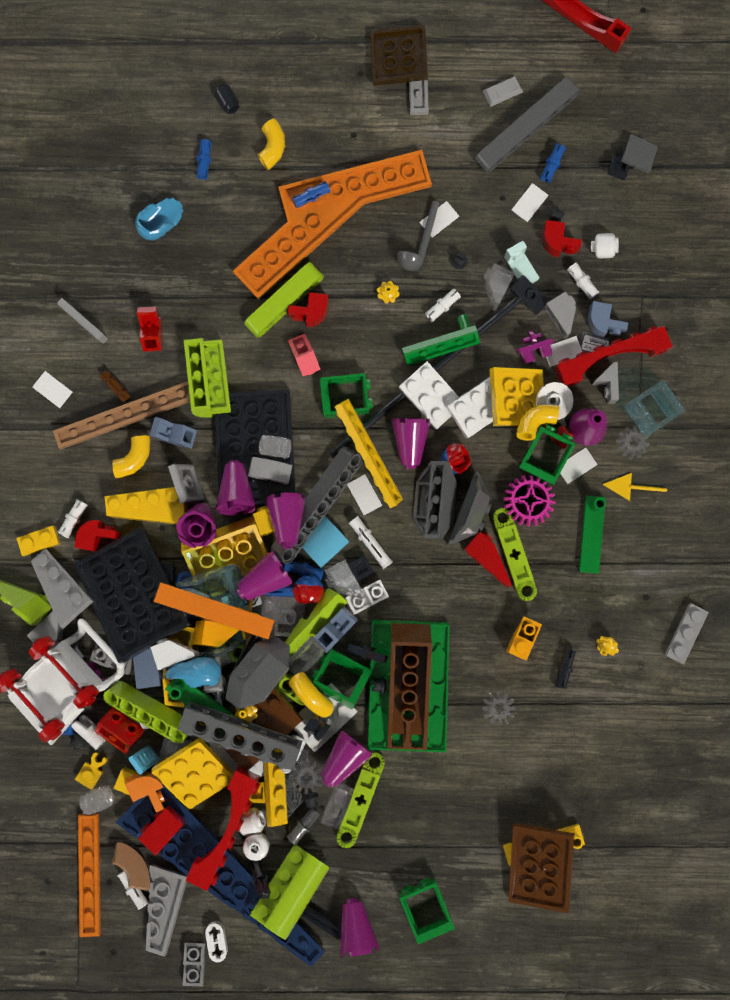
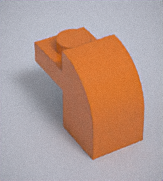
[124,771,165,813]

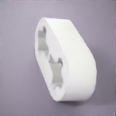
[205,921,228,962]

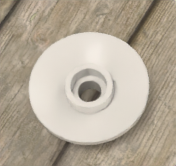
[536,382,573,420]

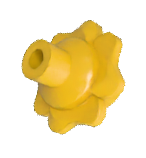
[377,281,400,303]
[596,636,619,656]
[235,705,258,723]

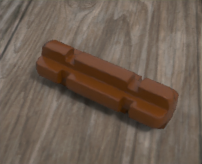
[100,370,131,403]

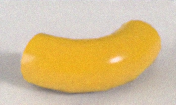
[257,119,285,170]
[517,405,559,441]
[112,435,150,478]
[289,672,334,718]

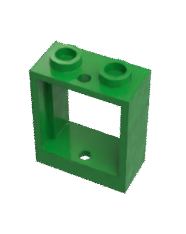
[320,373,373,419]
[519,424,576,485]
[310,649,372,709]
[399,878,455,944]

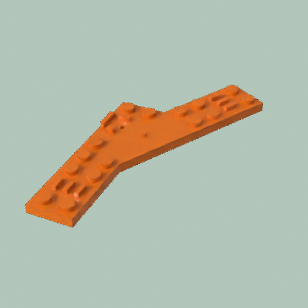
[233,150,432,300]

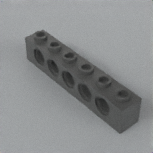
[178,700,302,771]

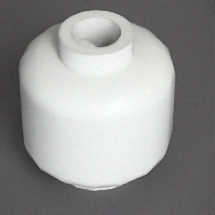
[591,233,619,259]
[238,808,266,837]
[243,832,270,861]

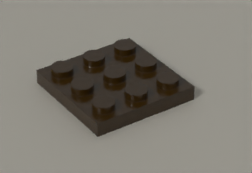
[370,25,428,86]

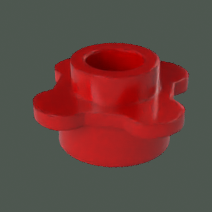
[551,426,574,449]

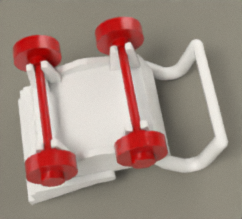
[0,619,125,745]

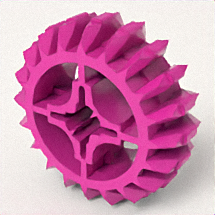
[503,475,556,527]

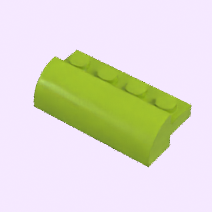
[184,338,231,418]
[250,845,330,940]

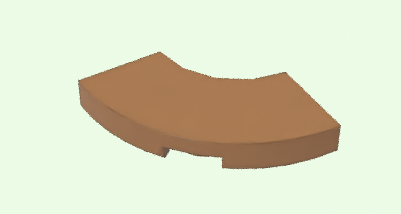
[112,842,150,891]

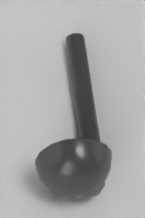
[397,201,439,271]

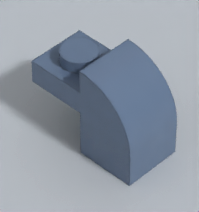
[587,301,628,338]
[150,417,197,449]
[313,607,358,653]

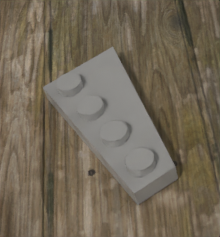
[31,548,93,629]
[146,864,188,957]

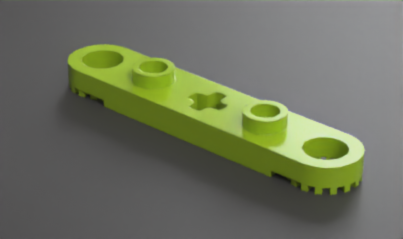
[493,508,537,601]
[337,752,385,848]

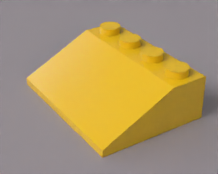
[181,516,268,597]

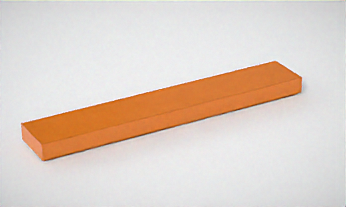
[154,582,275,639]
[78,813,101,937]

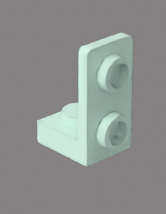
[504,241,539,283]

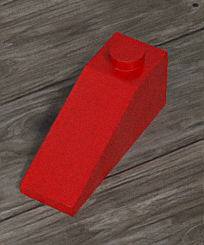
[464,532,512,588]

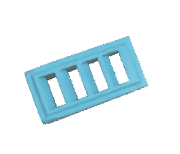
[129,745,159,774]

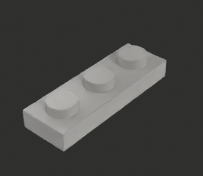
[665,603,709,664]

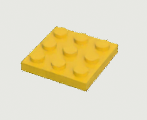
[490,367,546,427]
[152,737,234,810]

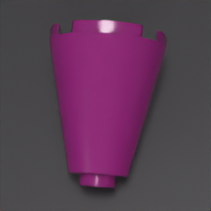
[569,408,607,446]
[392,418,430,469]
[216,460,255,516]
[266,493,305,549]
[176,502,216,548]
[236,551,292,601]
[320,730,373,788]
[340,898,380,958]

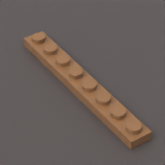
[53,381,190,449]

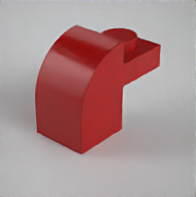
[542,220,582,258]
[288,293,329,327]
[137,307,163,352]
[74,520,121,551]

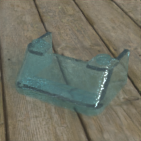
[176,564,253,658]

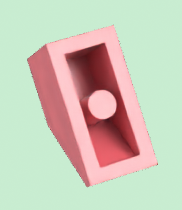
[288,334,320,376]

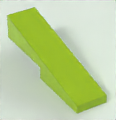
[285,588,348,660]

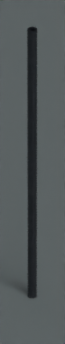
[330,297,521,457]

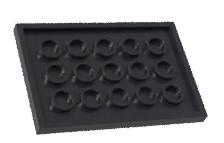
[215,389,296,506]
[74,526,191,663]

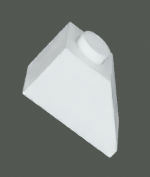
[151,638,200,670]

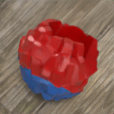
[441,443,471,474]
[293,575,324,604]

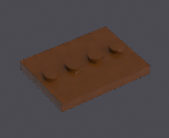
[217,687,304,770]
[508,823,575,913]

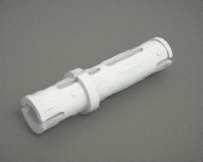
[349,516,393,569]

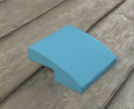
[302,516,349,568]

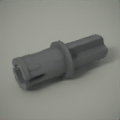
[287,808,320,845]

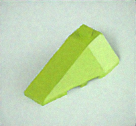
[0,580,53,626]

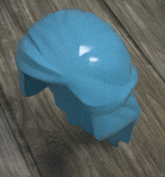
[135,198,183,241]
[165,657,221,688]

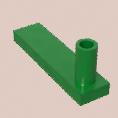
[402,314,480,365]
[578,496,606,574]
[165,678,238,733]

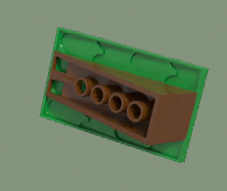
[368,620,450,752]

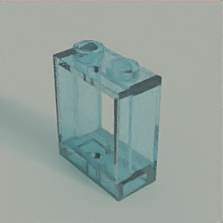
[623,380,686,438]

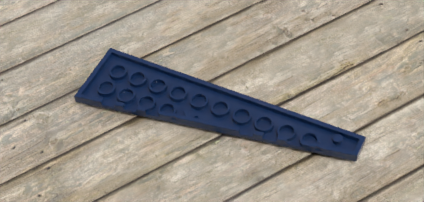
[115,784,325,967]

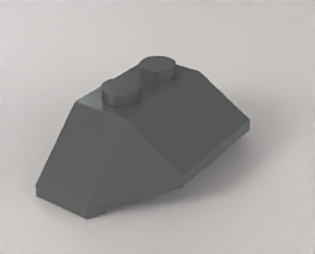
[413,461,457,539]
[447,471,492,546]
[225,636,290,710]

